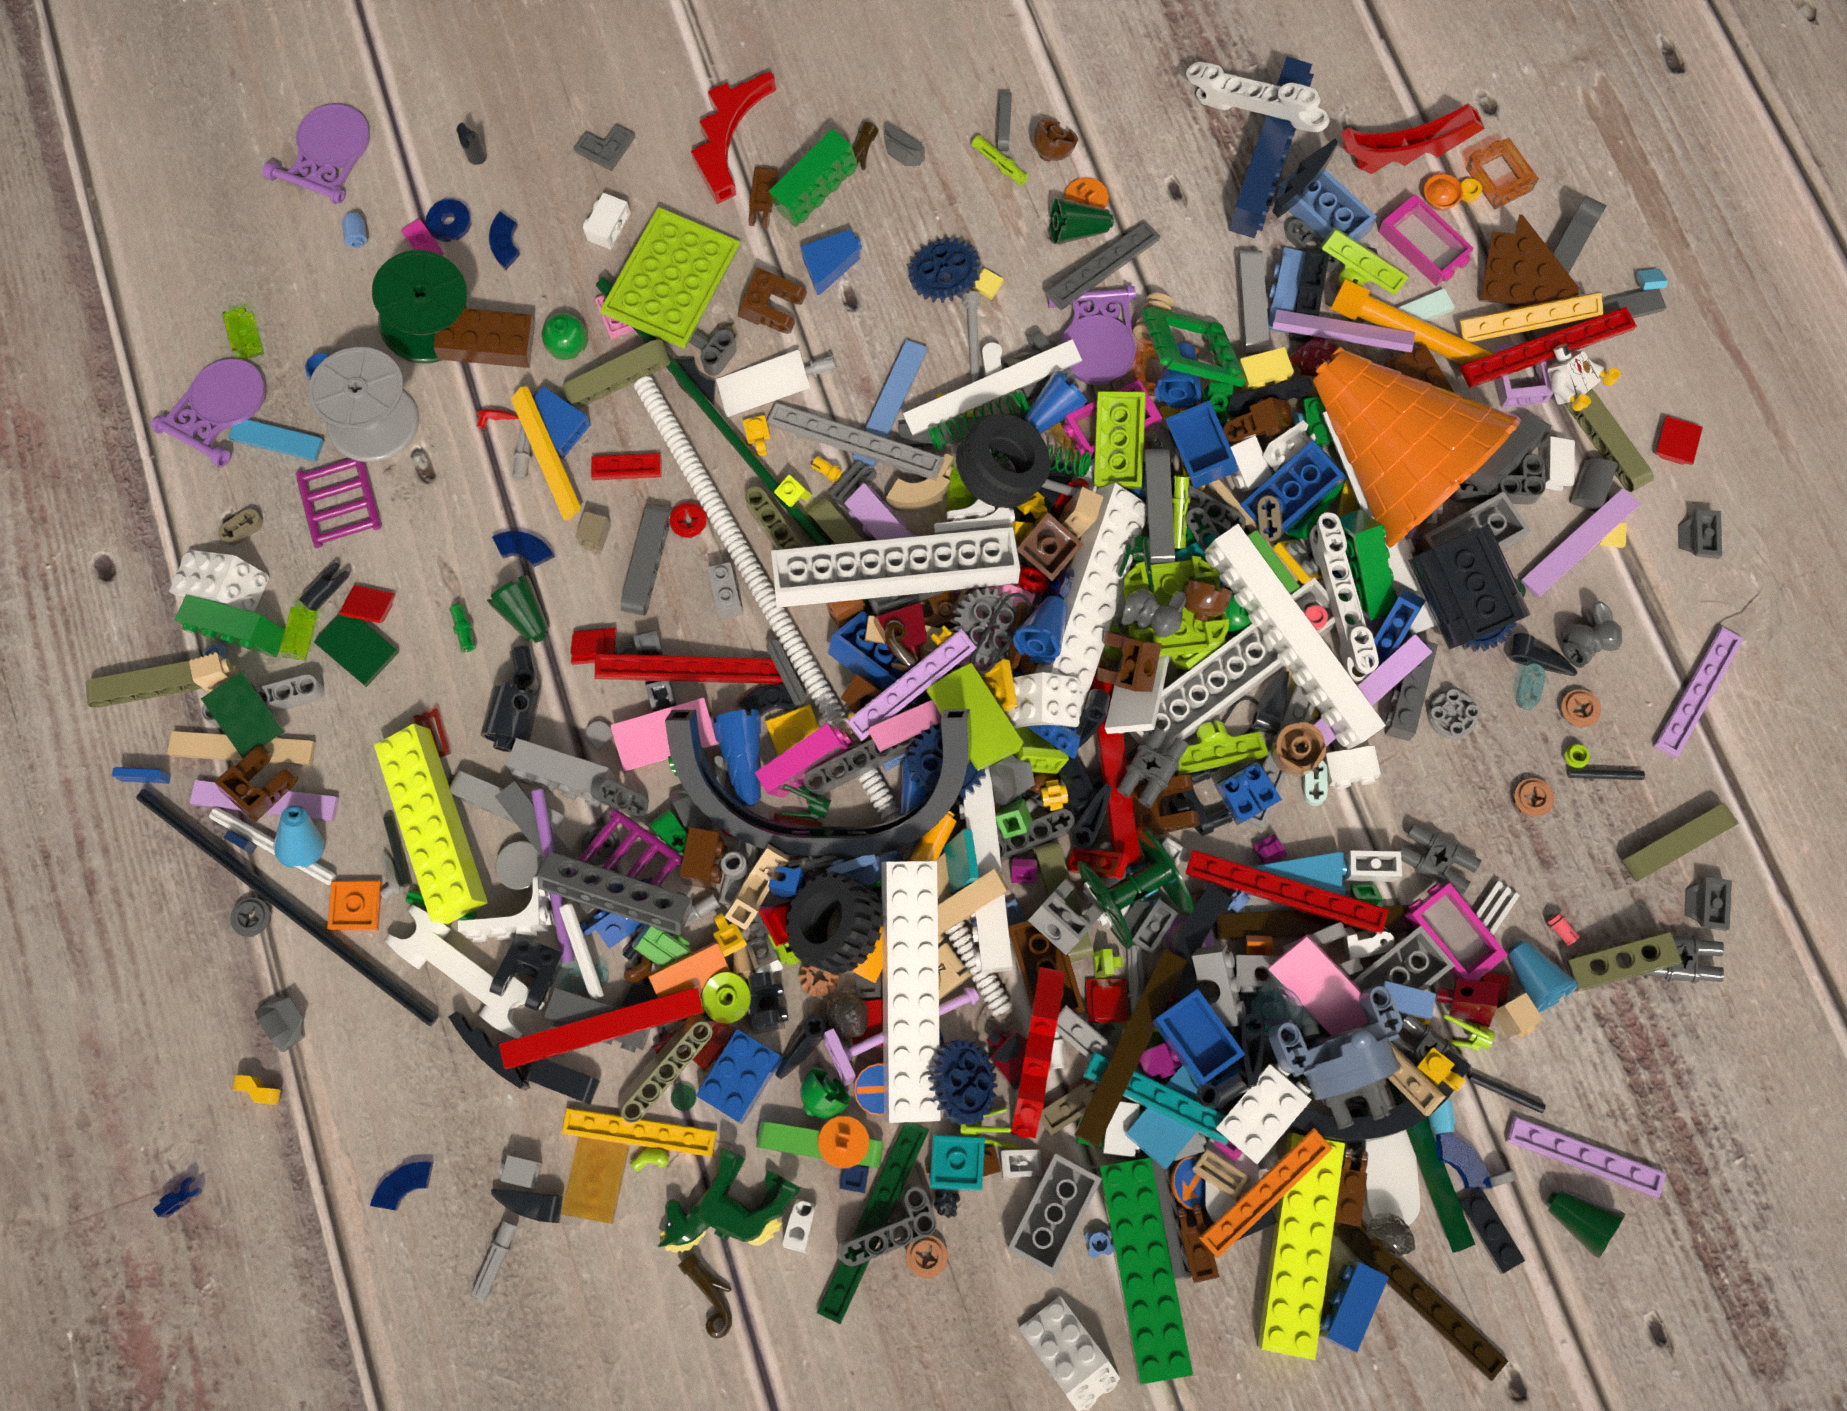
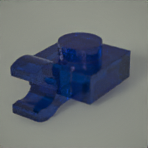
[153,1177,203,1218]

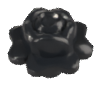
[933,1189,960,1219]

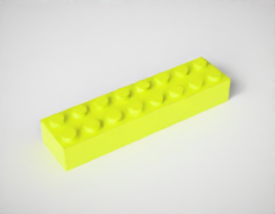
[374,723,488,924]
[1257,1133,1345,1360]

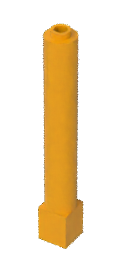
[1330,279,1494,365]
[852,811,957,983]

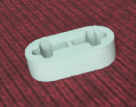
[1303,760,1328,806]

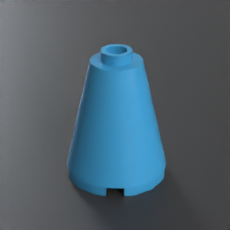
[273,805,325,868]
[1508,940,1578,1013]

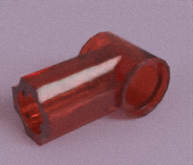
[692,1023,735,1071]

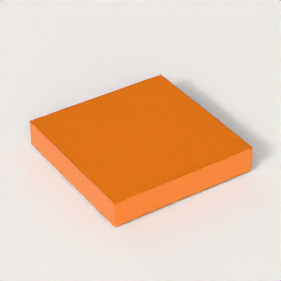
[327,880,383,931]

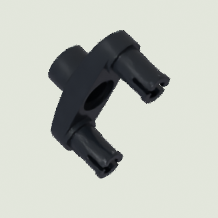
[1169,769,1233,836]

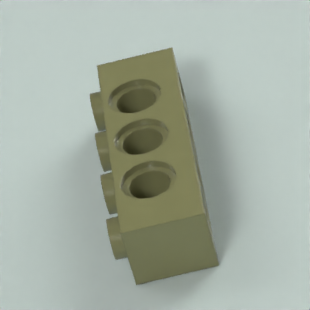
[1567,930,1682,992]

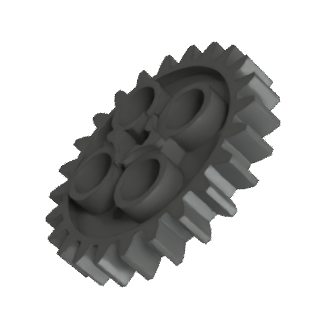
[950,588,1017,667]

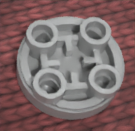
[1428,689,1480,739]
[495,841,544,891]

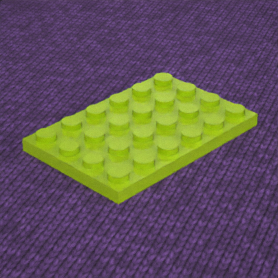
[601,207,740,349]

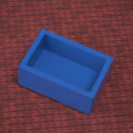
[1166,400,1238,489]
[1152,989,1245,1087]
[696,1029,783,1124]
[1319,1261,1389,1353]

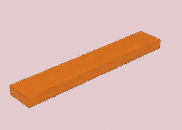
[1199,1128,1333,1258]

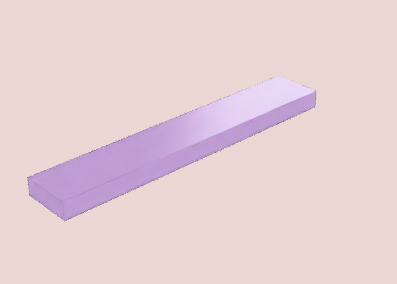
[1272,310,1415,352]
[1520,488,1641,598]
[1654,627,1744,759]
[846,629,977,741]
[1314,634,1432,747]
[190,780,339,822]
[1505,1116,1666,1198]

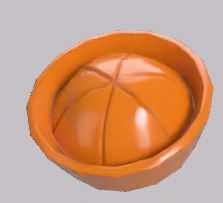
[1424,174,1463,211]

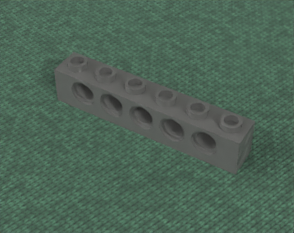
[538,852,692,935]

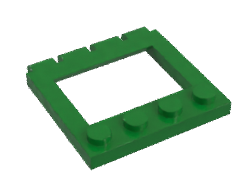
[1141,306,1246,387]

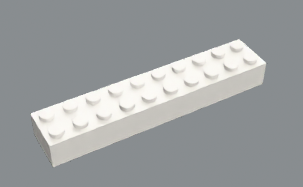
[1035,483,1147,717]
[1205,524,1386,750]
[771,527,1020,608]
[1129,577,1336,755]
[882,861,940,1123]

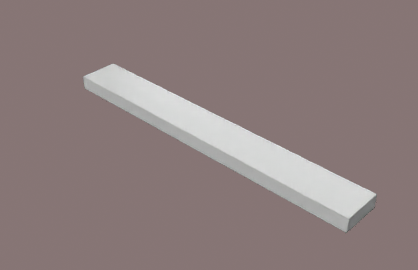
[903,339,1082,436]

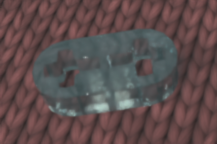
[1516,664,1546,710]
[560,964,609,992]

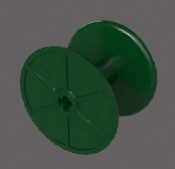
[372,250,467,364]
[1077,825,1194,950]

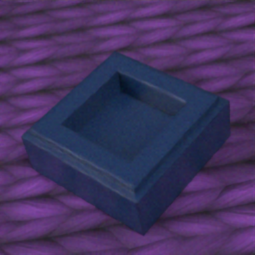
[223,830,257,854]
[839,1165,870,1193]

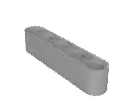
[1237,250,1269,354]
[201,674,324,727]
[449,771,564,833]

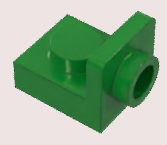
[1350,884,1382,907]

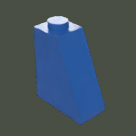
[800,229,862,295]
[532,387,591,460]

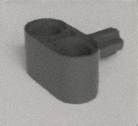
[689,330,737,376]

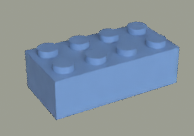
[1276,170,1377,242]

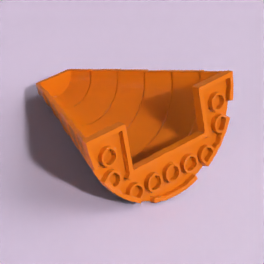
[1313,346,1521,548]

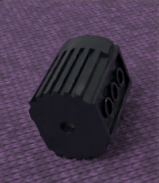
[1408,524,1531,650]

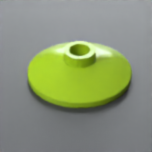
[702,972,751,1024]

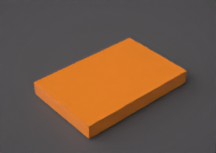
[648,942,731,1000]

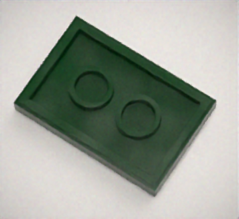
[314,614,399,687]
[201,671,286,759]

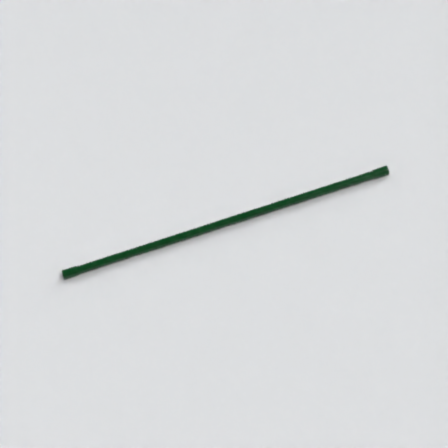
[596,277,876,616]

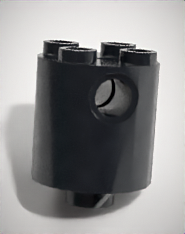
[480,682,540,752]

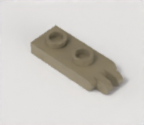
[1040,1082,1098,1136]

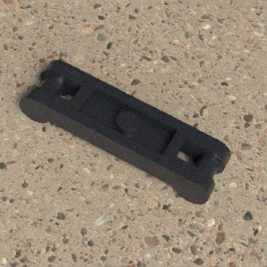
[1227,377,1312,417]

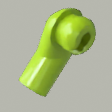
[630,1148,669,1172]

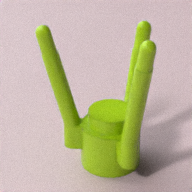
[1443,1014,1495,1052]
[961,1107,1021,1150]

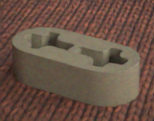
[1258,496,1283,542]
[218,509,263,546]

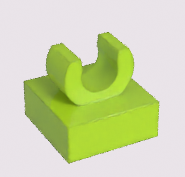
[1093,949,1123,978]

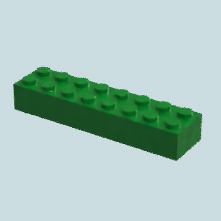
[1098,1158,1193,1385]

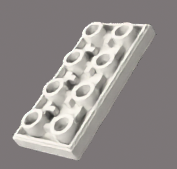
[1105,656,1169,734]

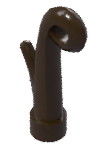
[845,122,879,179]
[885,620,940,694]
[677,1252,732,1339]

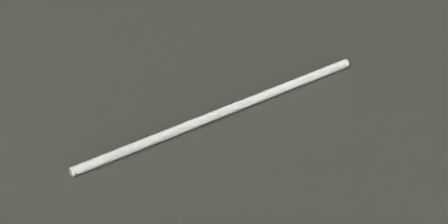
[634,376,1012,1016]

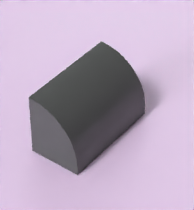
[1569,459,1618,513]

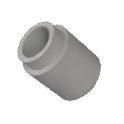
[721,851,748,880]

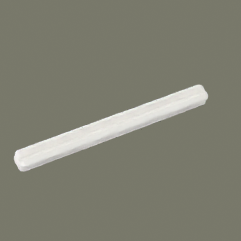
[209,807,336,885]

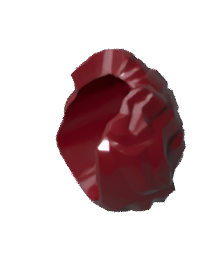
[1290,337,1337,377]

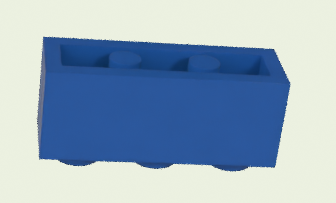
[1369,589,1426,665]

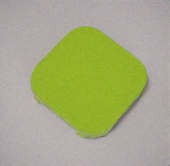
[1123,556,1229,657]

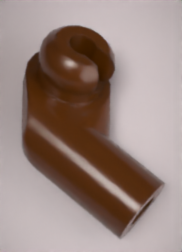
[1031,772,1061,793]

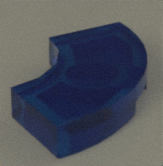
[489,211,520,270]
[492,531,555,567]
[1436,1133,1493,1190]
[370,1162,434,1211]

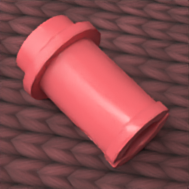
[1548,913,1580,946]

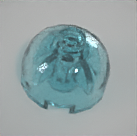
[1251,985,1303,1037]

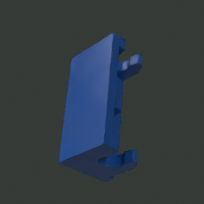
[768,867,806,900]

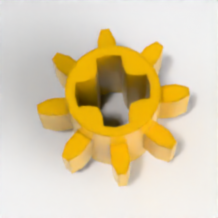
[1040,779,1068,811]

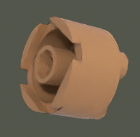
[1272,722,1326,777]

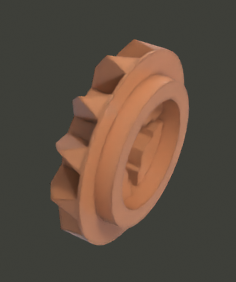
[1560,689,1601,728]
[1513,778,1554,817]
[799,964,839,997]
[906,1235,948,1278]

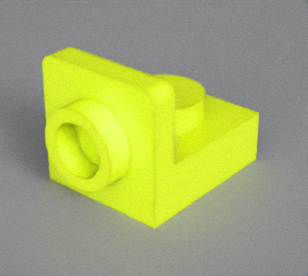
[774,475,813,507]

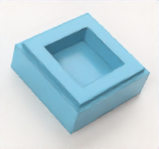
[1636,269,1668,290]

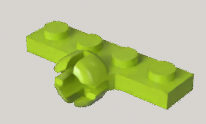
[1321,227,1409,296]
[1175,720,1269,776]

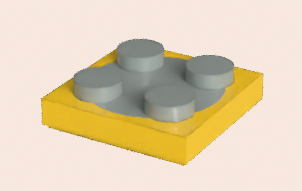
[1273,540,1323,584]

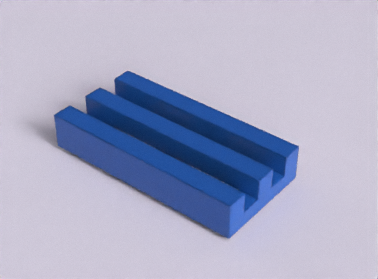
[112,767,170,784]

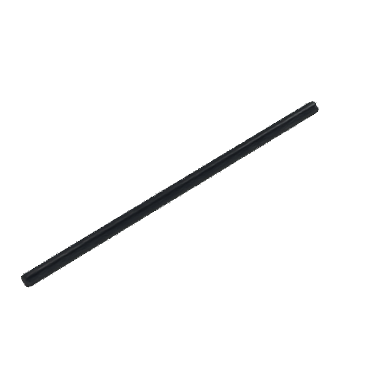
[136,789,438,1026]

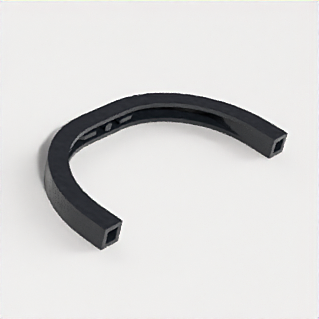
[665,709,972,858]
[1173,884,1471,1143]

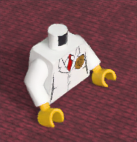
[1548,344,1621,411]

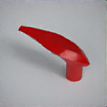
[476,409,519,429]

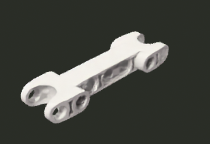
[1186,62,1329,132]
[1309,513,1379,682]
[384,905,545,1039]

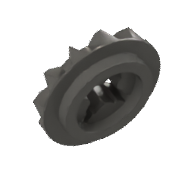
[581,826,620,866]
[230,898,272,937]

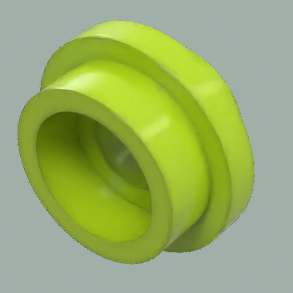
[1564,744,1590,768]

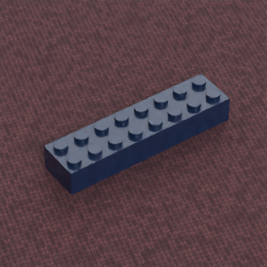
[1229,57,1314,238]

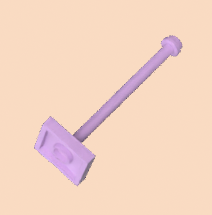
[823,987,979,1087]

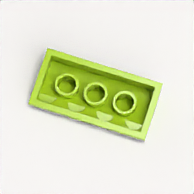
[1094,392,1146,489]
[926,663,1023,771]

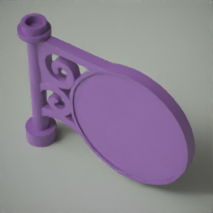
[262,104,370,204]
[1048,284,1136,385]
[151,359,266,468]

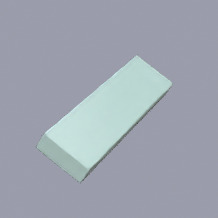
[1362,288,1455,326]

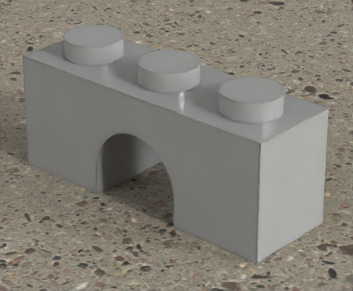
[1192,944,1246,1027]

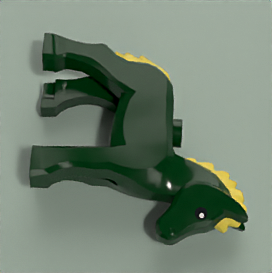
[657,1147,801,1253]

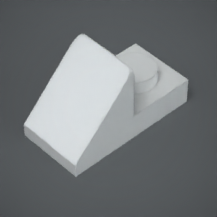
[746,934,783,974]

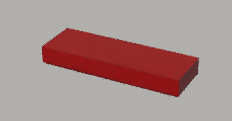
[591,453,662,481]
[1067,847,1130,880]

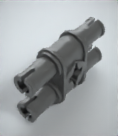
[1117,727,1188,808]
[1398,824,1482,894]
[1641,934,1724,984]
[1391,1013,1468,1068]

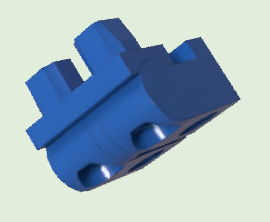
[1214,762,1282,825]

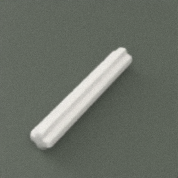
[559,903,604,1000]

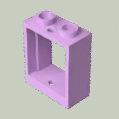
[1493,344,1554,408]

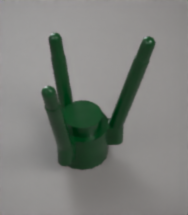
[1118,535,1154,591]
[781,784,831,821]

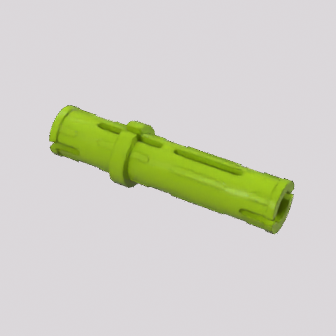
[971,135,1029,186]
[1172,475,1190,548]

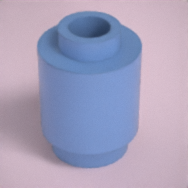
[342,213,367,248]

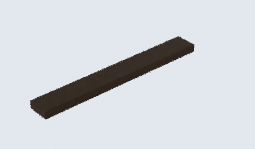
[1215,905,1415,940]
[1074,949,1187,1147]
[1333,1222,1509,1381]

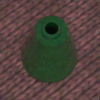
[1049,198,1114,244]
[487,575,549,644]
[1546,1188,1626,1258]

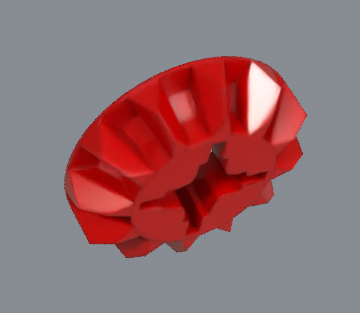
[669,503,707,539]
[1016,567,1050,594]

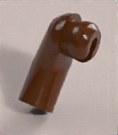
[624,954,653,983]

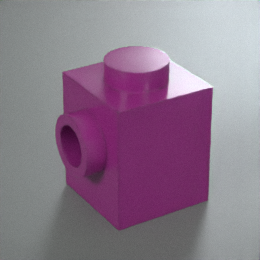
[1140,1043,1181,1079]

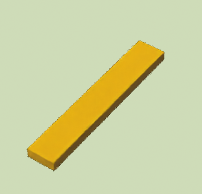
[1459,291,1603,342]
[510,386,582,521]
[562,1108,718,1157]

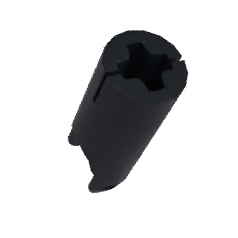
[456,122,487,165]
[298,563,350,614]

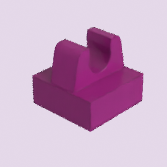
[1252,834,1288,865]
[1011,855,1037,884]

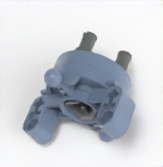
[1269,986,1403,1129]

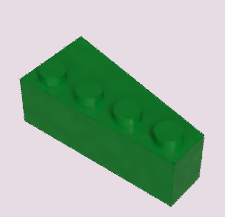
[1338,509,1398,621]
[174,594,288,658]

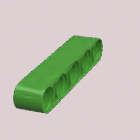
[756,1121,884,1168]

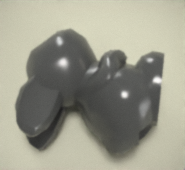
[1121,588,1186,637]
[1563,601,1622,668]

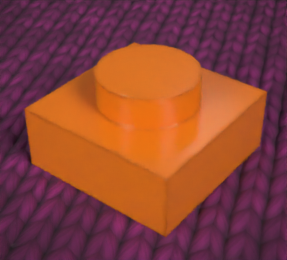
[1244,936,1273,956]

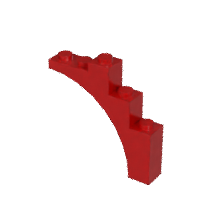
[691,71,776,204]
[1341,103,1485,175]
[1011,967,1065,1139]

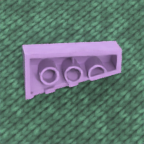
[845,483,917,540]

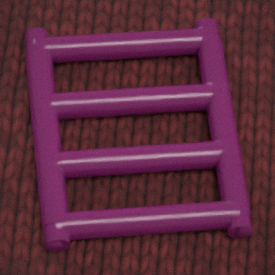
[295,459,381,548]
[574,809,683,900]

